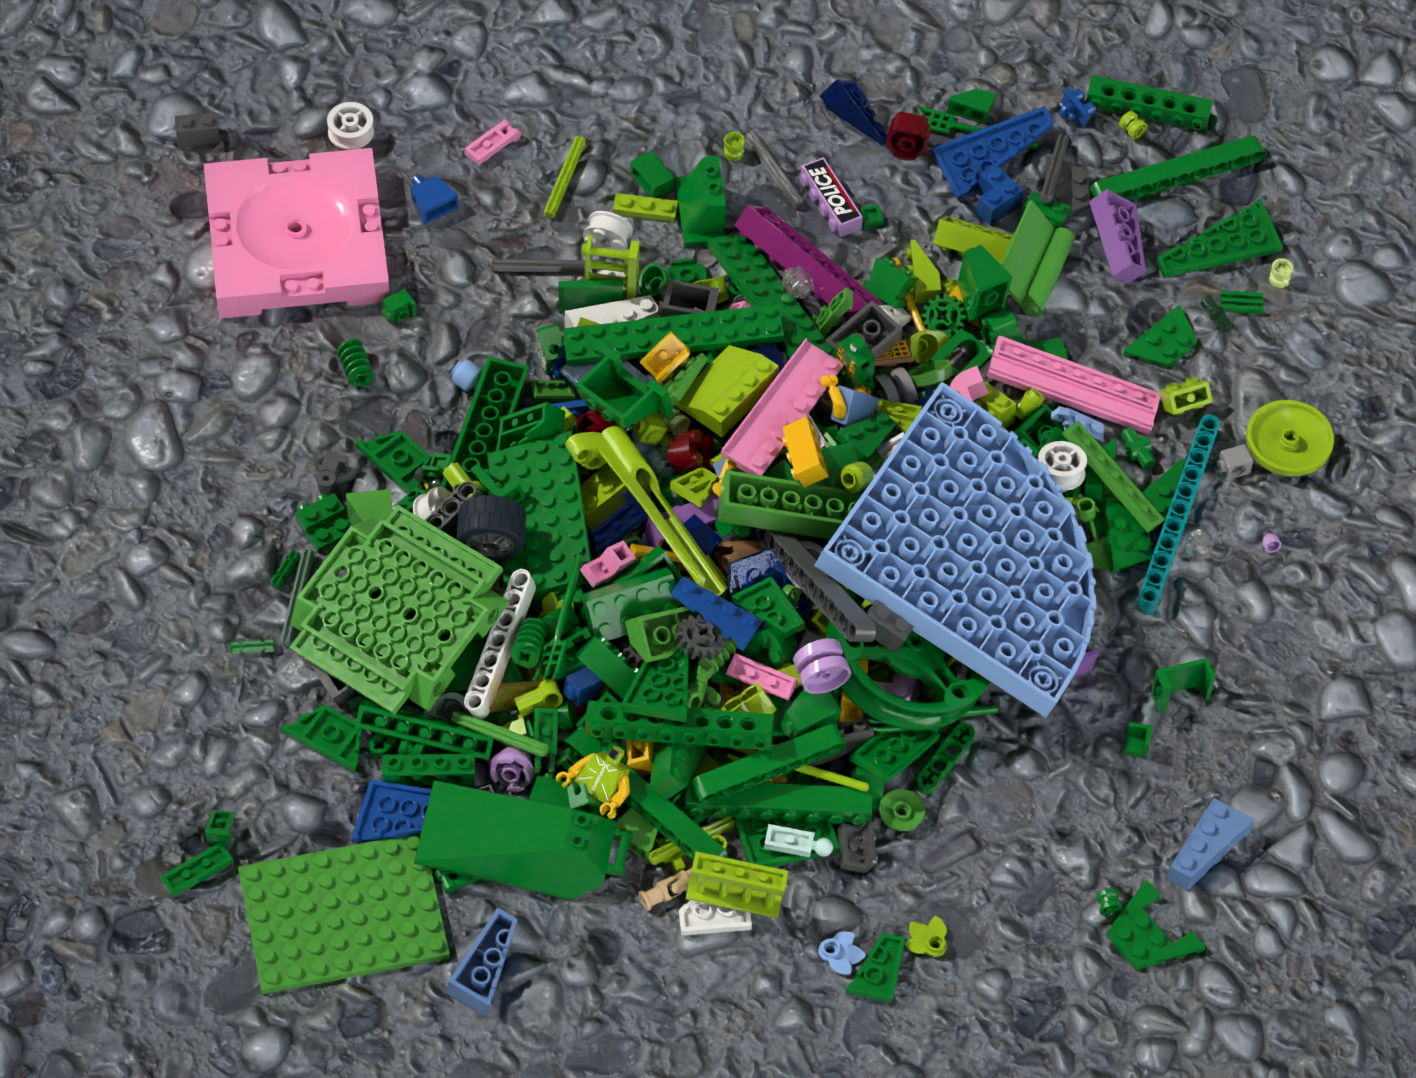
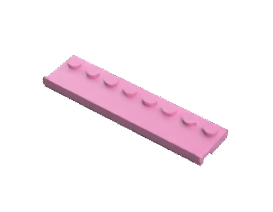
[987,336,1160,435]
[721,338,844,476]

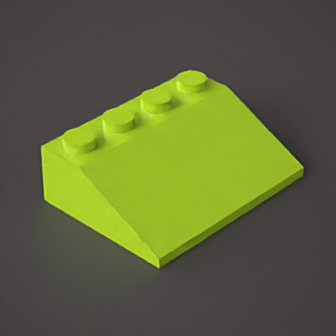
[675,345,779,438]

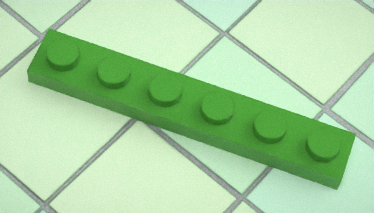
[1062,421,1165,533]

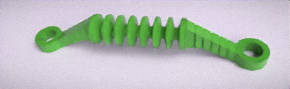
[688,584,800,709]

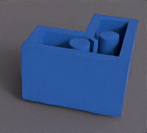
[976,164,1024,226]

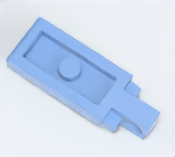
[1051,406,1104,444]

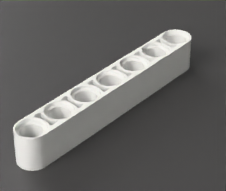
[464,569,536,719]

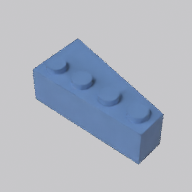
[1167,798,1255,891]
[446,907,518,1017]

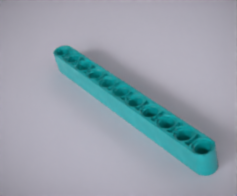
[1137,414,1220,615]

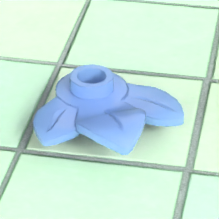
[818,931,866,975]

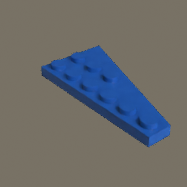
[932,106,1054,201]
[351,780,431,844]

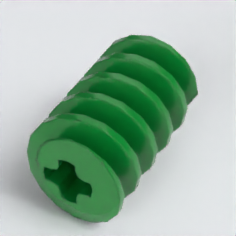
[337,338,375,388]
[511,618,548,668]

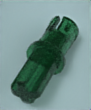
[1200,295,1234,333]

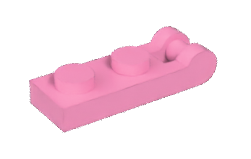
[464,120,522,165]

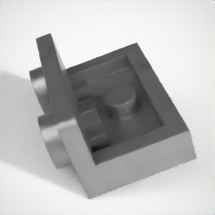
[838,822,878,873]

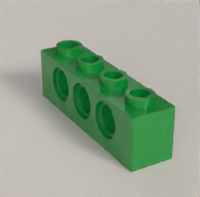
[382,754,476,788]

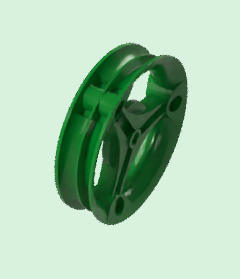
[826,589,991,731]

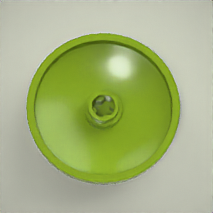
[1246,400,1334,476]

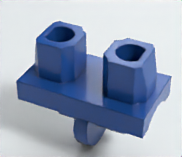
[1059,87,1096,127]

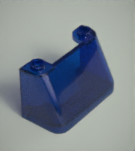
[587,480,656,561]

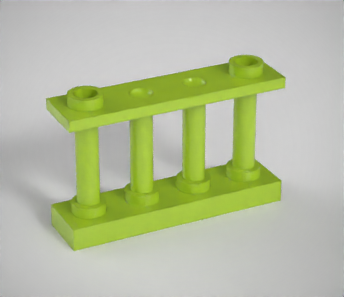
[581,235,640,300]
[686,851,789,918]

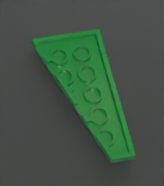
[1157,199,1283,278]
[620,648,689,723]

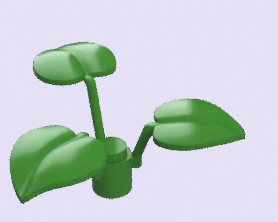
[1074,486,1126,570]

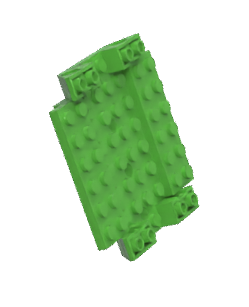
[289,505,510,715]

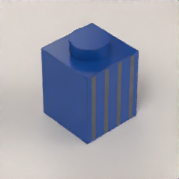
[563,667,602,707]

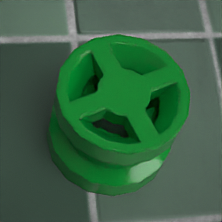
[1096,889,1123,916]

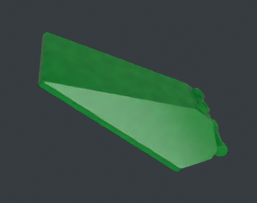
[414,780,633,901]

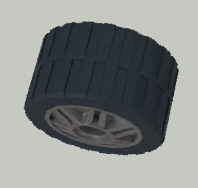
[456,495,526,561]

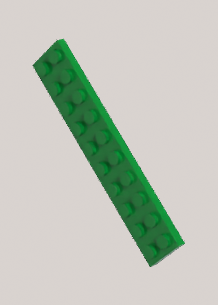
[706,233,834,358]
[563,304,784,366]

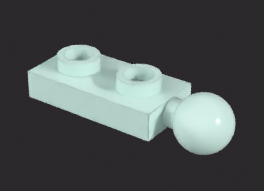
[764,824,833,857]

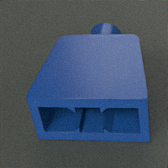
[411,175,458,225]

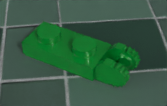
[533,708,558,774]

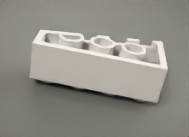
[565,295,661,328]

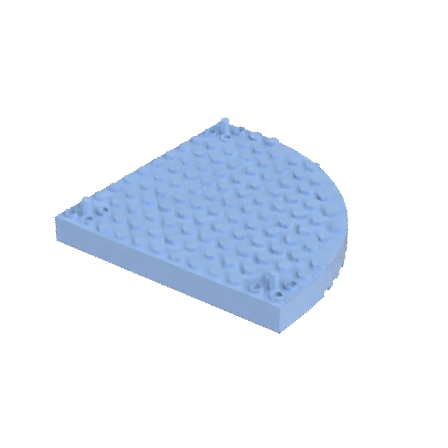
[814,382,1096,718]

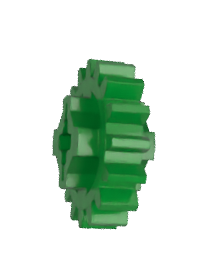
[921,293,968,339]

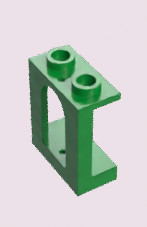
[929,329,993,379]

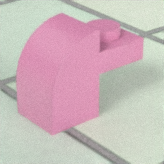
[950,366,989,402]
[580,541,636,588]

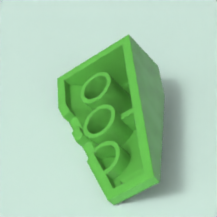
[625,607,704,663]

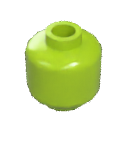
[841,462,874,493]

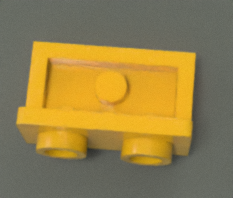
[640,331,690,384]

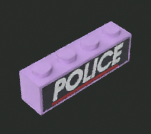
[799,157,863,238]

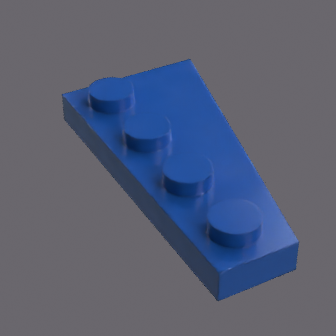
[671,577,763,651]

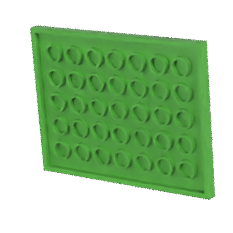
[238,836,450,995]

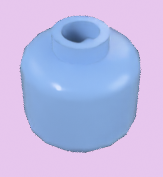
[450,360,483,392]

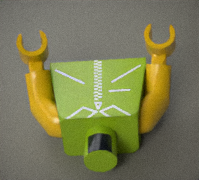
[556,746,630,819]

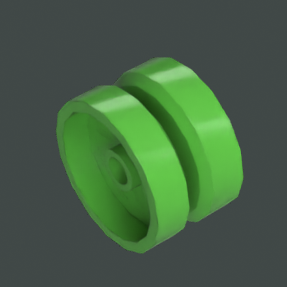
[907,360,954,405]

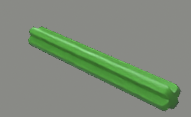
[451,711,549,757]

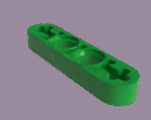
[916,723,975,795]

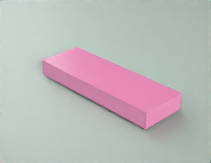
[726,653,798,701]

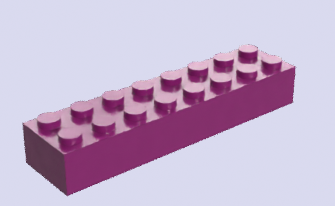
[734,205,885,321]

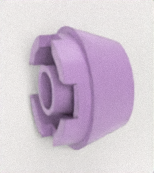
[490,745,535,792]

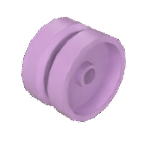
[793,638,851,694]

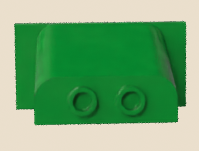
[675,156,726,248]
[576,344,674,429]

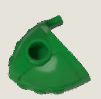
[639,263,670,301]

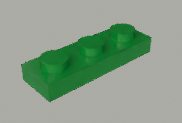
[160,842,233,898]

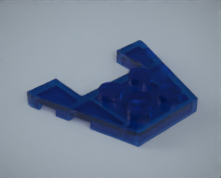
[726,549,808,611]

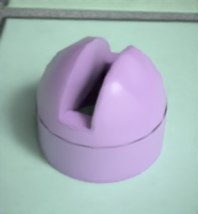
[1262,533,1282,553]

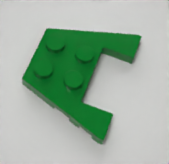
[1106,880,1205,971]

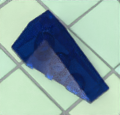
[819,79,888,146]

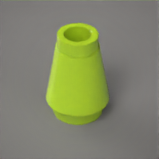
[1015,388,1045,421]

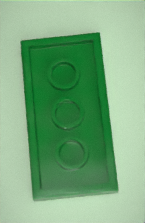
[850,726,940,783]

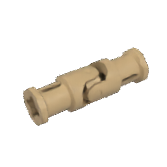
[638,868,696,911]

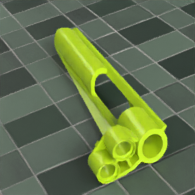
[565,426,728,596]

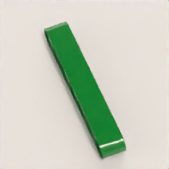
[691,724,846,805]

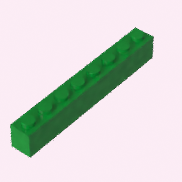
[684,779,872,825]

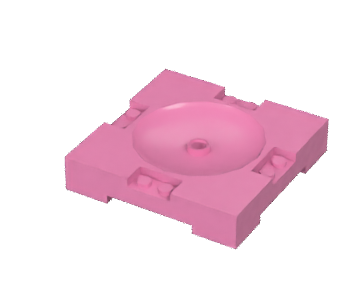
[204,148,390,319]

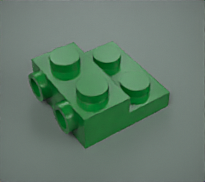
[295,493,353,553]

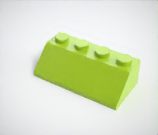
[933,216,1014,264]

